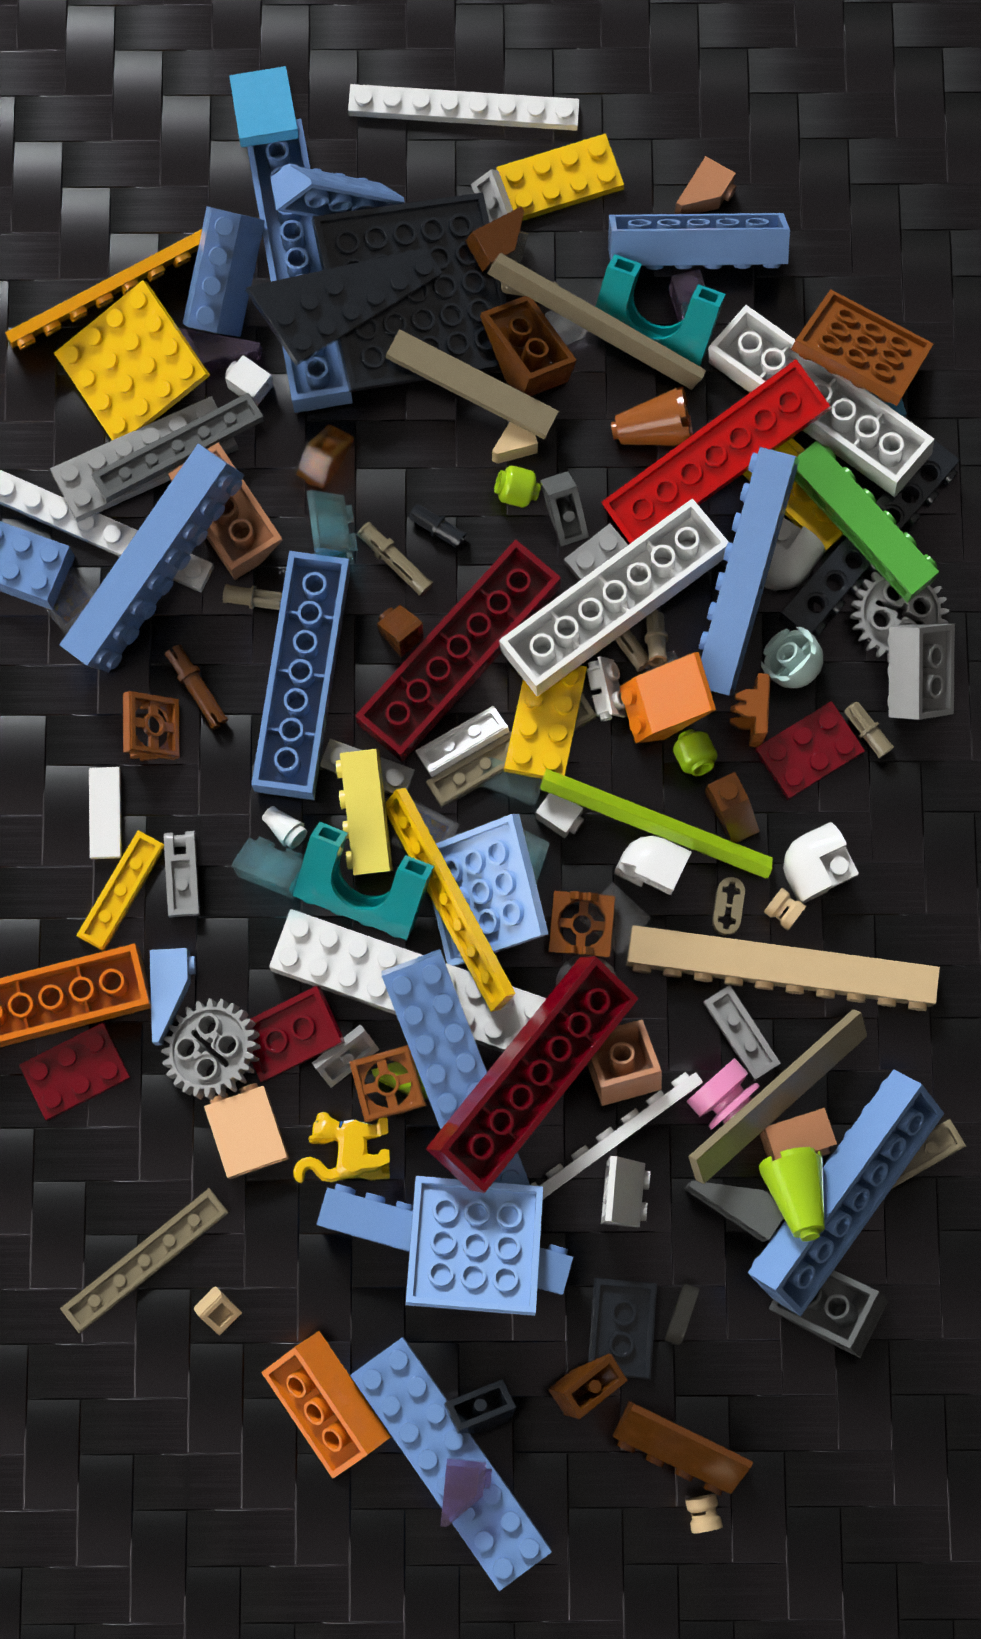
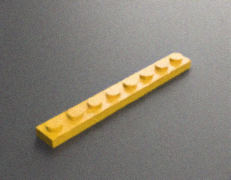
[385,788,516,1012]

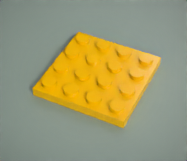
[54,280,210,440]

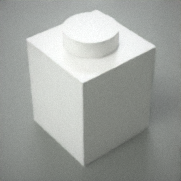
[225,355,274,406]
[535,793,584,838]

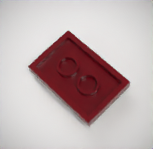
[755,701,865,800]
[251,986,345,1082]
[19,1022,131,1121]

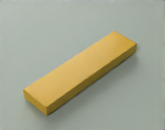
[76,830,164,951]

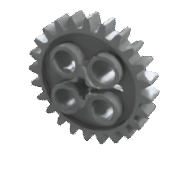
[850,572,949,662]
[161,999,261,1100]

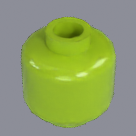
[494,466,540,508]
[673,729,718,776]

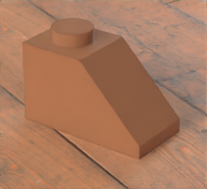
[674,156,737,214]

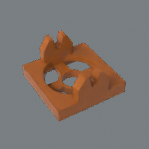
[729,673,770,747]
[123,691,180,761]
[549,891,616,958]
[349,1045,427,1122]

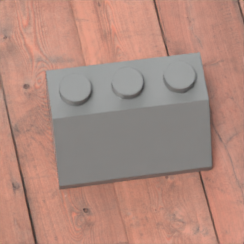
[887,624,955,720]

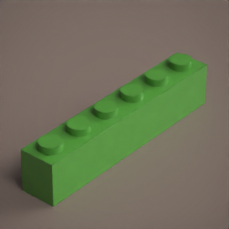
[794,441,939,603]

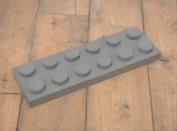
[50,396,238,522]

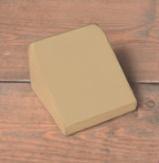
[194,1286,242,1336]

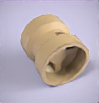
[764,888,806,930]
[685,1494,723,1533]

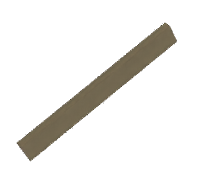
[487,253,706,390]
[688,1009,867,1184]

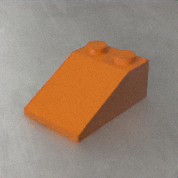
[619,652,716,743]

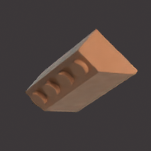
[168,442,282,580]

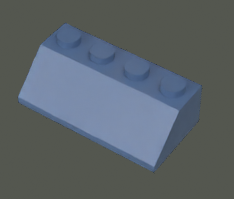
[270,164,405,217]
[182,206,265,337]

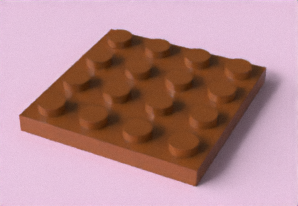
[791,289,933,406]

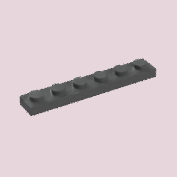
[91,392,264,503]

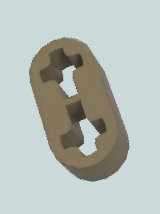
[712,877,745,936]

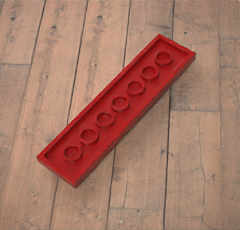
[601,359,832,544]

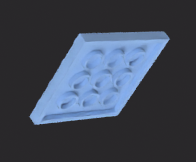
[432,814,549,967]
[405,1176,543,1316]

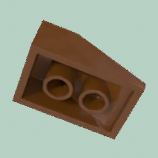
[480,296,577,396]

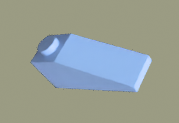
[150,948,196,1046]

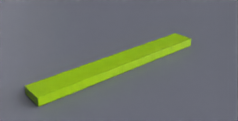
[540,769,773,878]

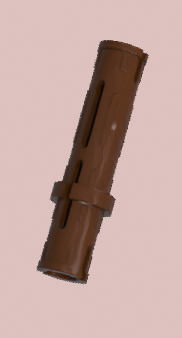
[165,644,229,730]

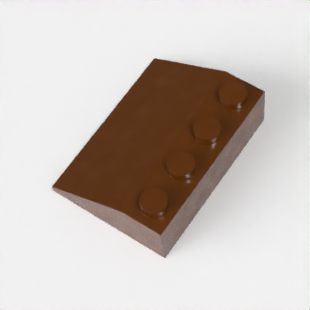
[613,1401,753,1496]

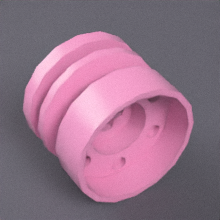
[686,1058,760,1130]

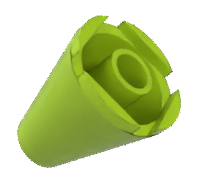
[759,1147,825,1242]

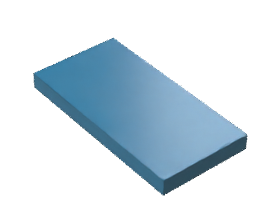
[229,66,299,148]

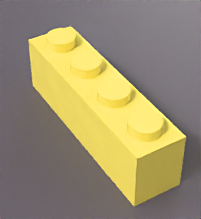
[336,749,393,875]

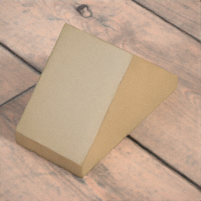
[492,422,538,464]

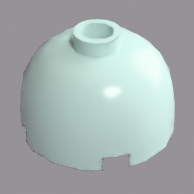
[761,627,823,688]

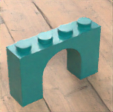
[595,254,726,366]
[293,822,434,940]

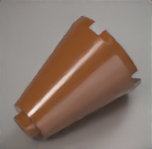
[611,387,693,446]

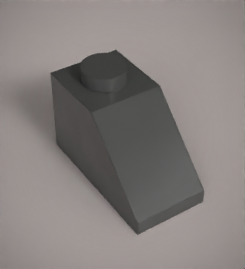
[540,471,589,546]

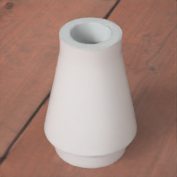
[262,806,307,849]

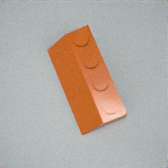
[261,1331,391,1479]

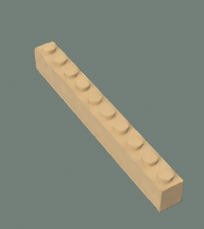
[626,925,940,1011]

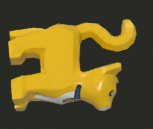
[293,1112,390,1183]

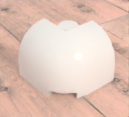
[764,518,825,591]
[783,822,859,904]
[614,836,692,895]

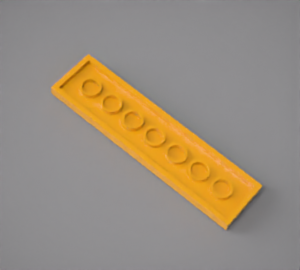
[5,229,202,350]

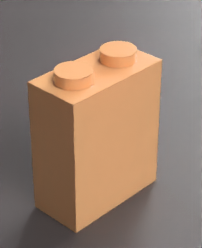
[204,1083,289,1179]

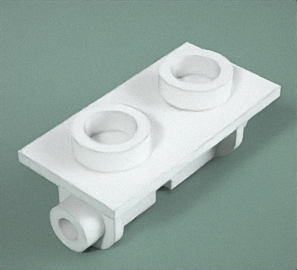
[586,656,626,721]

